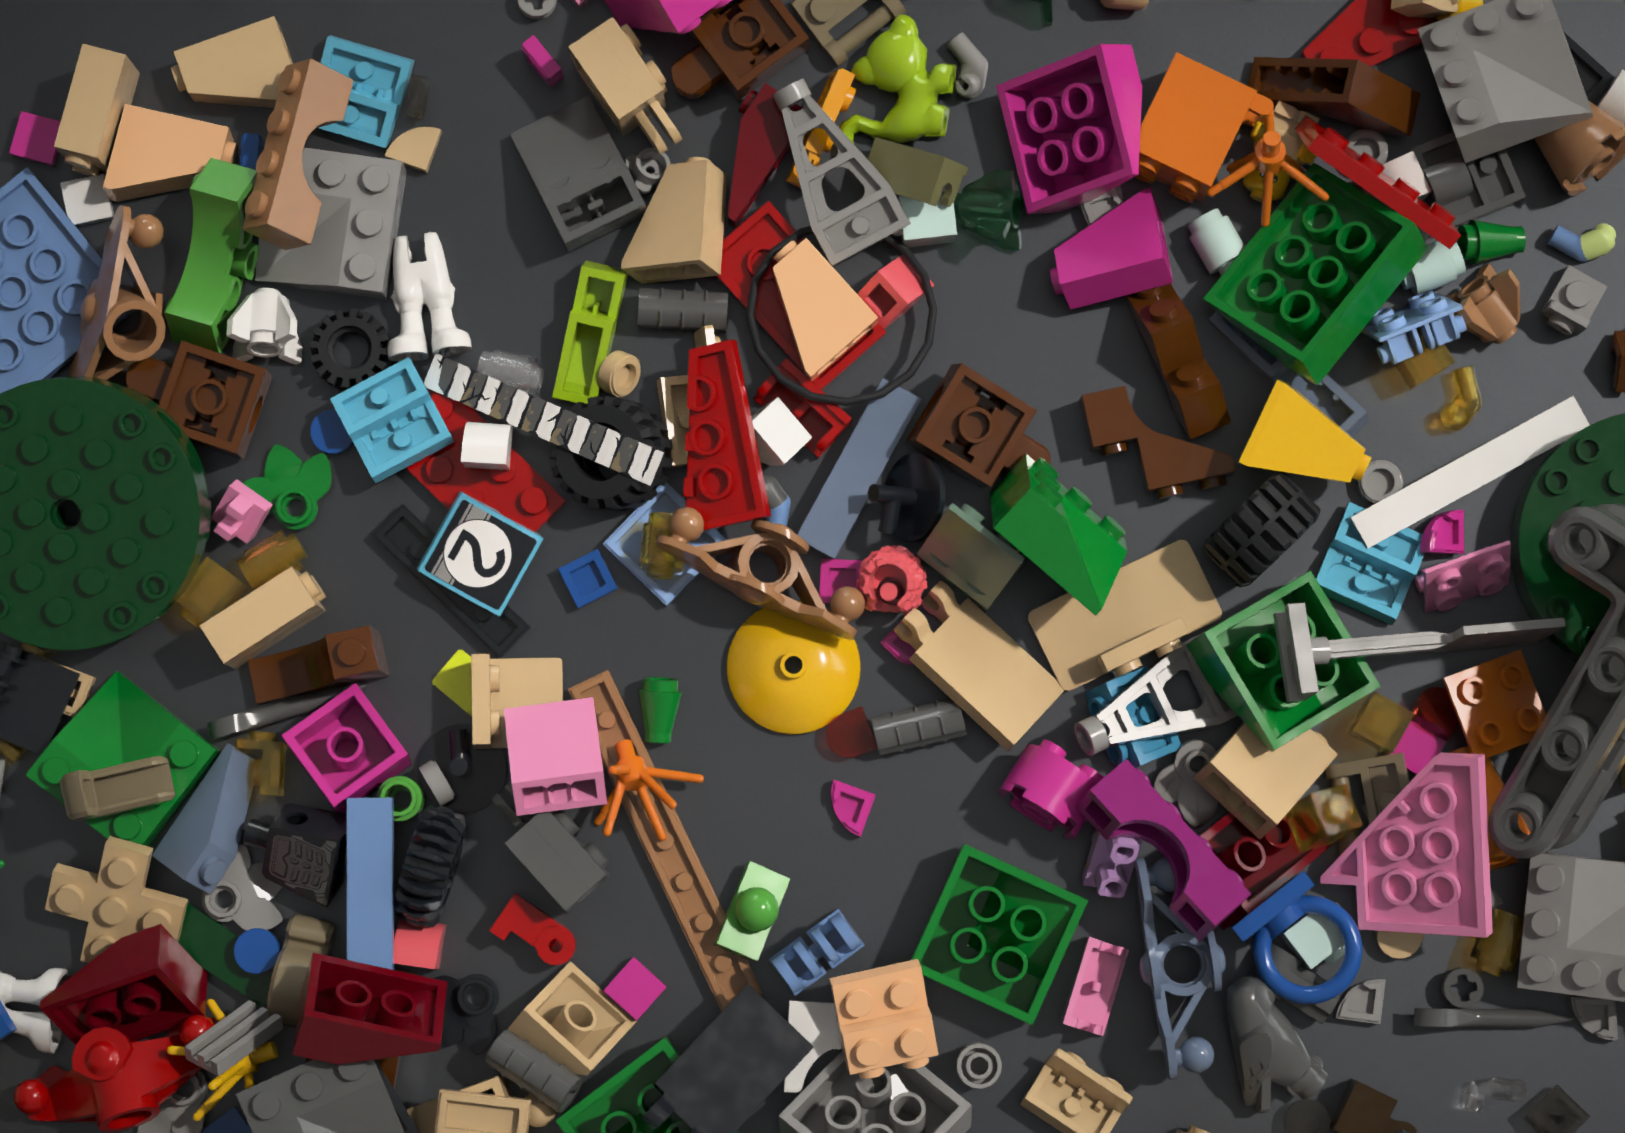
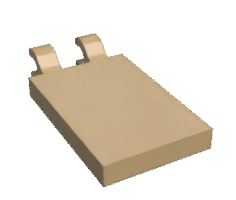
[894,580,1065,751]

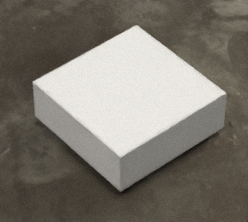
[60,173,114,227]

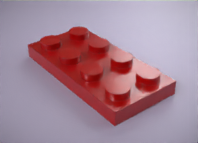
[716,200,886,391]
[406,389,567,533]

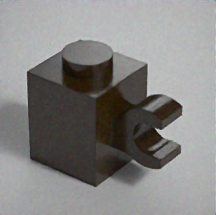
[1328,1079,1417,1133]

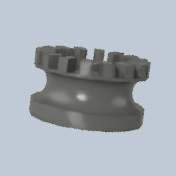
[1440,968,1484,1008]

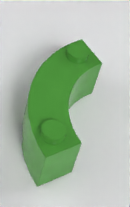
[164,158,259,354]

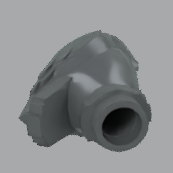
[1226,976,1328,1114]

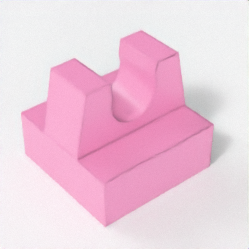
[211,480,273,544]

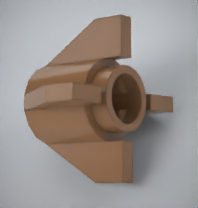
[1446,263,1520,344]

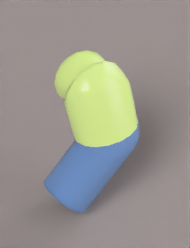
[1547,223,1616,262]

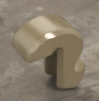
[59,756,176,821]
[266,913,335,1028]

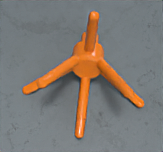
[1207,110,1329,227]
[594,739,704,841]

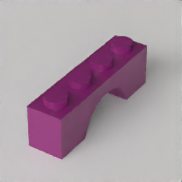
[1076,759,1251,942]

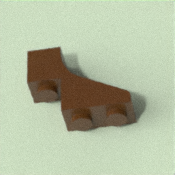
[1124,284,1231,440]
[1079,386,1236,500]

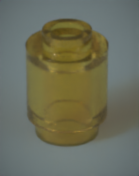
[639,512,684,580]
[237,530,307,590]
[1470,908,1524,978]

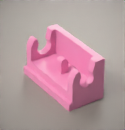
[1060,937,1129,1036]

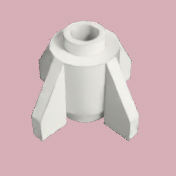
[226,288,302,365]

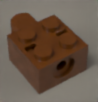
[671,0,809,101]
[126,340,273,460]
[906,363,1051,487]

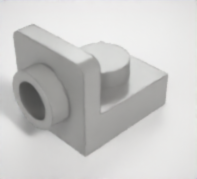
[1540,265,1607,335]

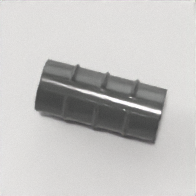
[637,287,728,332]
[871,698,967,756]
[485,1029,583,1113]

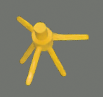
[167,999,278,1121]

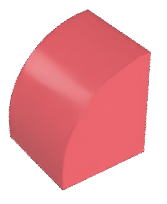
[857,254,934,329]
[394,919,446,969]

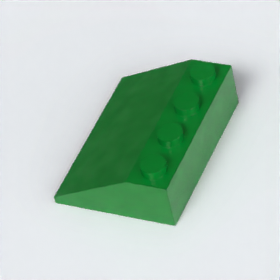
[1203,163,1429,385]

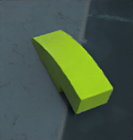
[552,260,628,404]

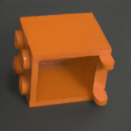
[1135,52,1274,203]

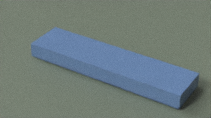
[347,797,394,970]

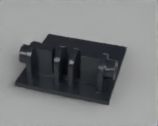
[0,641,80,755]

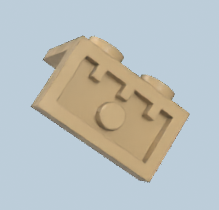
[471,654,563,749]

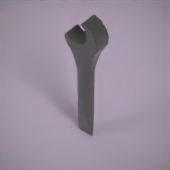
[207,684,367,741]
[1414,1008,1576,1027]

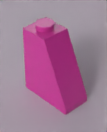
[1050,188,1174,310]

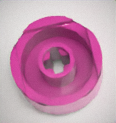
[998,739,1104,840]

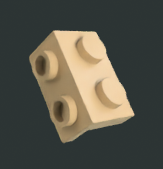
[1020,1048,1133,1133]

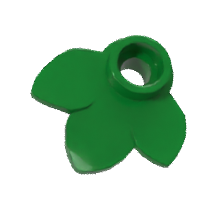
[244,444,332,530]

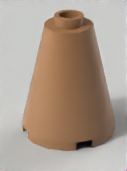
[1534,100,1625,196]

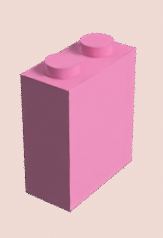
[504,697,607,816]

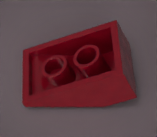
[1198,799,1334,930]
[39,924,207,1045]
[292,953,447,1065]

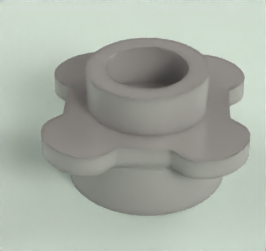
[625,148,671,194]

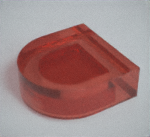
[1413,687,1458,741]
[826,706,878,758]

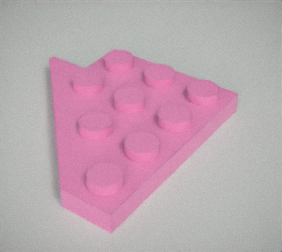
[1320,752,1493,938]

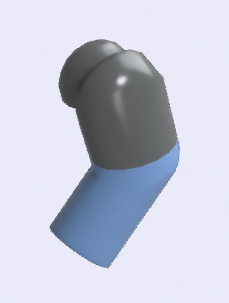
[763,474,791,526]

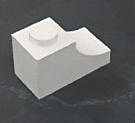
[784,1000,841,1093]

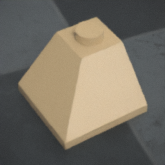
[508,961,637,1076]

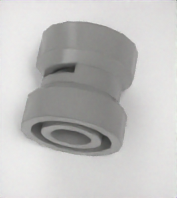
[955,1042,1002,1089]

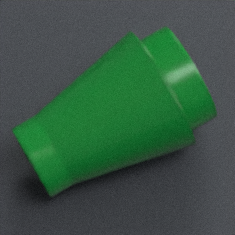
[1456,220,1526,264]
[638,677,682,743]

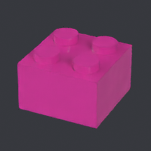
[282,683,412,813]

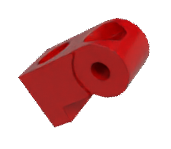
[489,893,576,965]

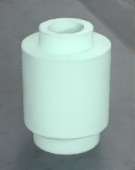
[1187,208,1245,276]
[1401,241,1466,295]

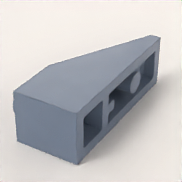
[152,743,259,894]

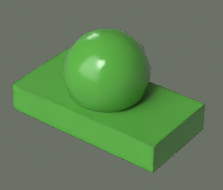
[714,861,790,963]

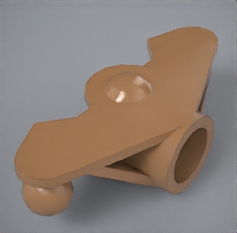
[69,205,166,380]
[656,507,865,640]

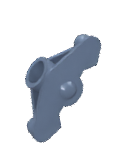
[1135,857,1226,1080]

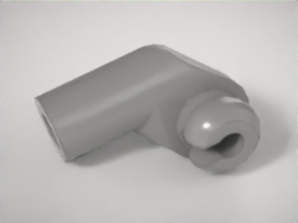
[947,32,988,98]

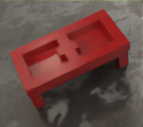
[753,358,852,459]

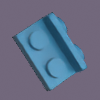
[1085,666,1181,768]

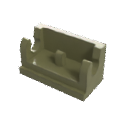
[860,137,969,207]

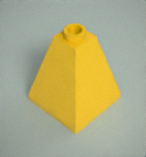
[1239,379,1372,483]

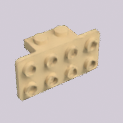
[1028,540,1222,691]

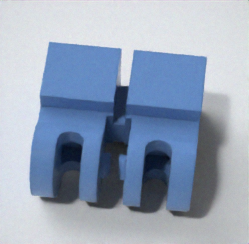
[768,909,865,996]

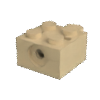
[568,17,682,155]

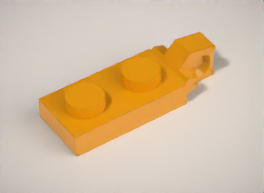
[785,68,856,188]

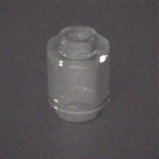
[477,349,544,395]

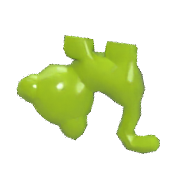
[837,14,957,150]

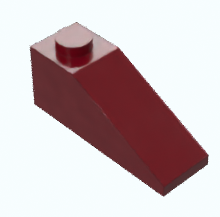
[728,83,803,229]

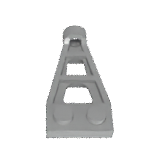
[772,78,911,266]
[1074,633,1238,756]

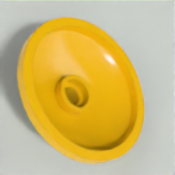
[727,600,860,734]

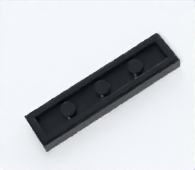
[372,504,531,659]

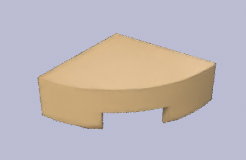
[384,127,442,173]

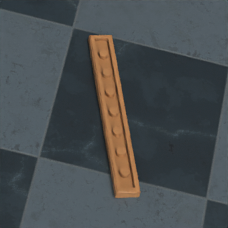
[568,670,763,1011]

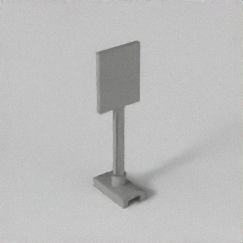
[1273,603,1565,703]

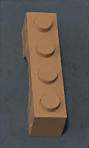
[242,58,354,250]

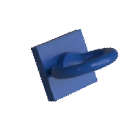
[1232,871,1363,1004]

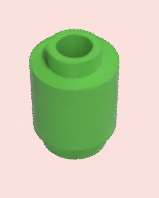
[377,776,426,822]

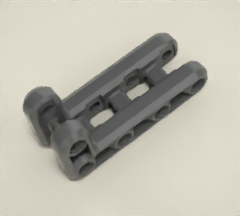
[1489,503,1625,858]

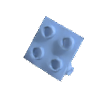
[1361,291,1467,365]

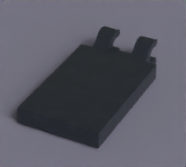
[641,984,814,1133]

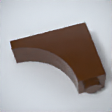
[1247,57,1421,136]
[247,625,390,705]

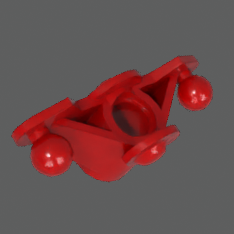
[14,1014,218,1132]

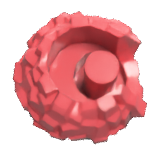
[857,545,927,617]

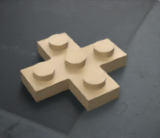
[45,836,188,963]

